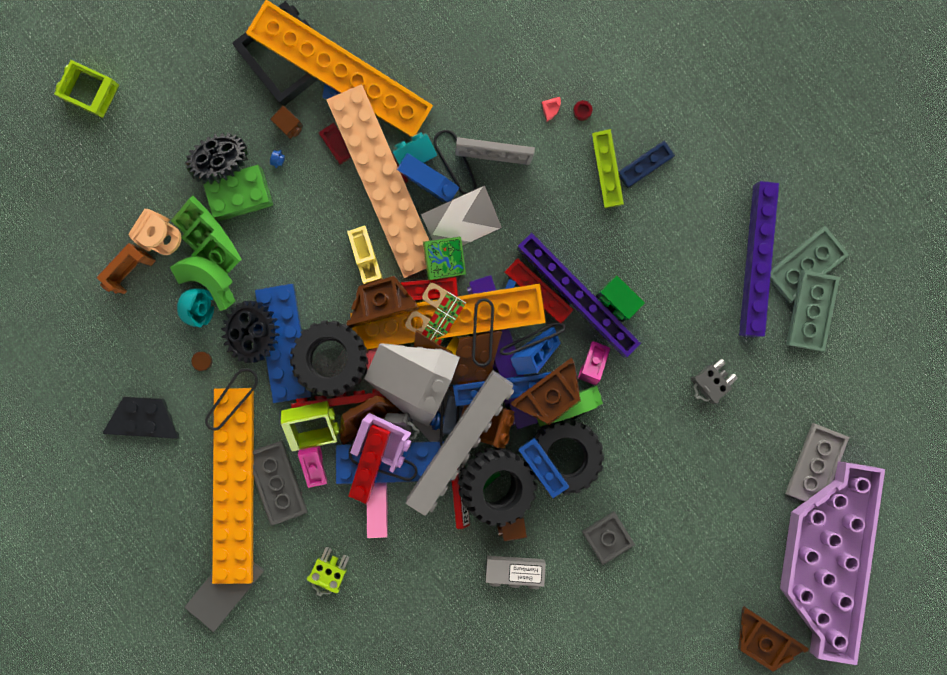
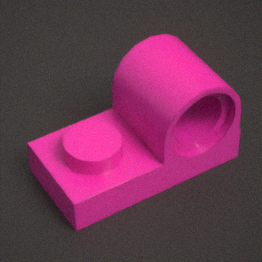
[578,341,610,386]
[298,446,327,488]

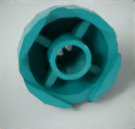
[177,289,214,327]

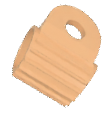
[128,209,181,255]

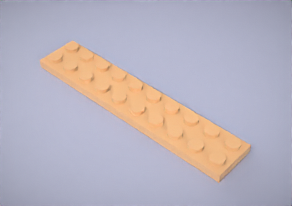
[326,84,429,278]

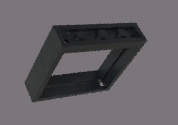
[232,1,318,106]

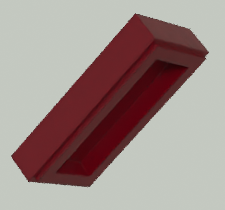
[318,122,352,165]

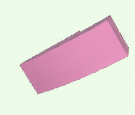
[367,483,388,538]

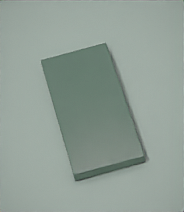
[770,226,849,303]
[786,270,840,352]

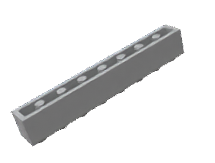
[405,370,514,516]

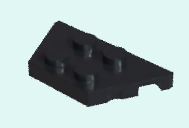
[103,397,179,439]

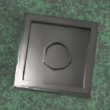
[582,511,635,565]

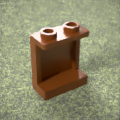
[96,243,156,294]
[461,404,515,448]

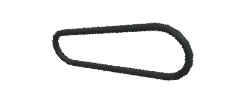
[434,130,477,195]
[500,323,566,356]
[205,368,258,431]
[348,443,418,481]

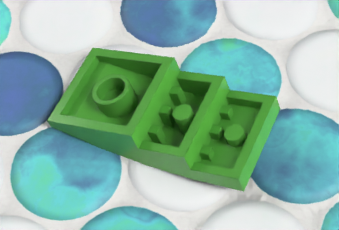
[171,196,242,274]

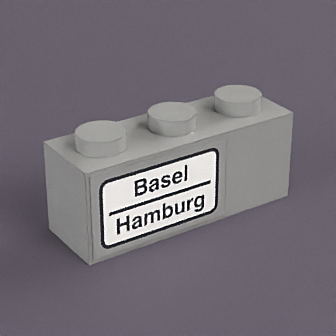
[485,555,546,589]

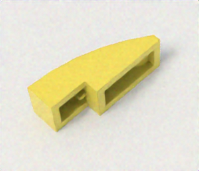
[347,226,383,284]

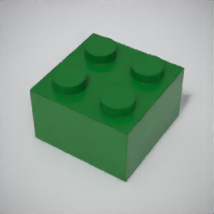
[596,276,645,322]

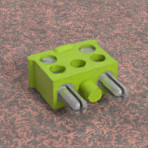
[307,547,349,596]

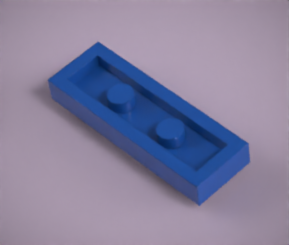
[518,437,569,498]

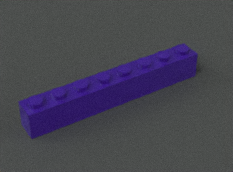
[739,181,779,337]
[517,233,641,357]
[467,275,538,429]

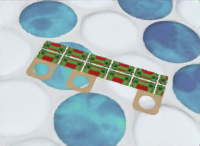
[405,283,466,345]

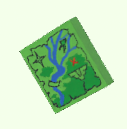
[423,237,466,280]

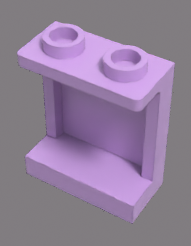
[350,413,411,472]

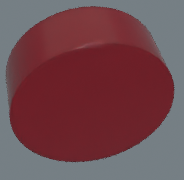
[573,100,593,121]

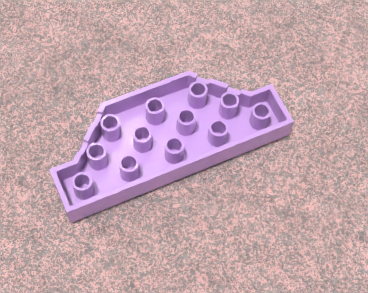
[780,461,885,665]

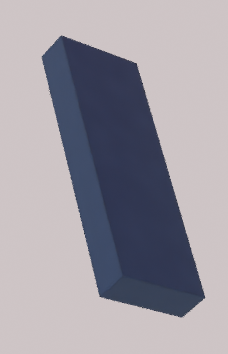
[618,140,675,189]

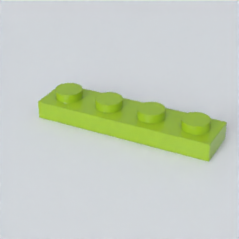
[592,129,624,209]

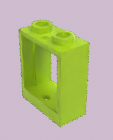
[54,60,119,118]
[281,401,340,451]

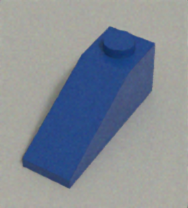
[397,153,460,203]
[511,327,561,375]

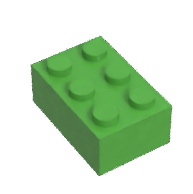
[203,165,273,221]

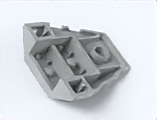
[364,343,460,426]

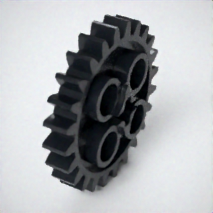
[185,133,249,184]
[221,301,280,363]

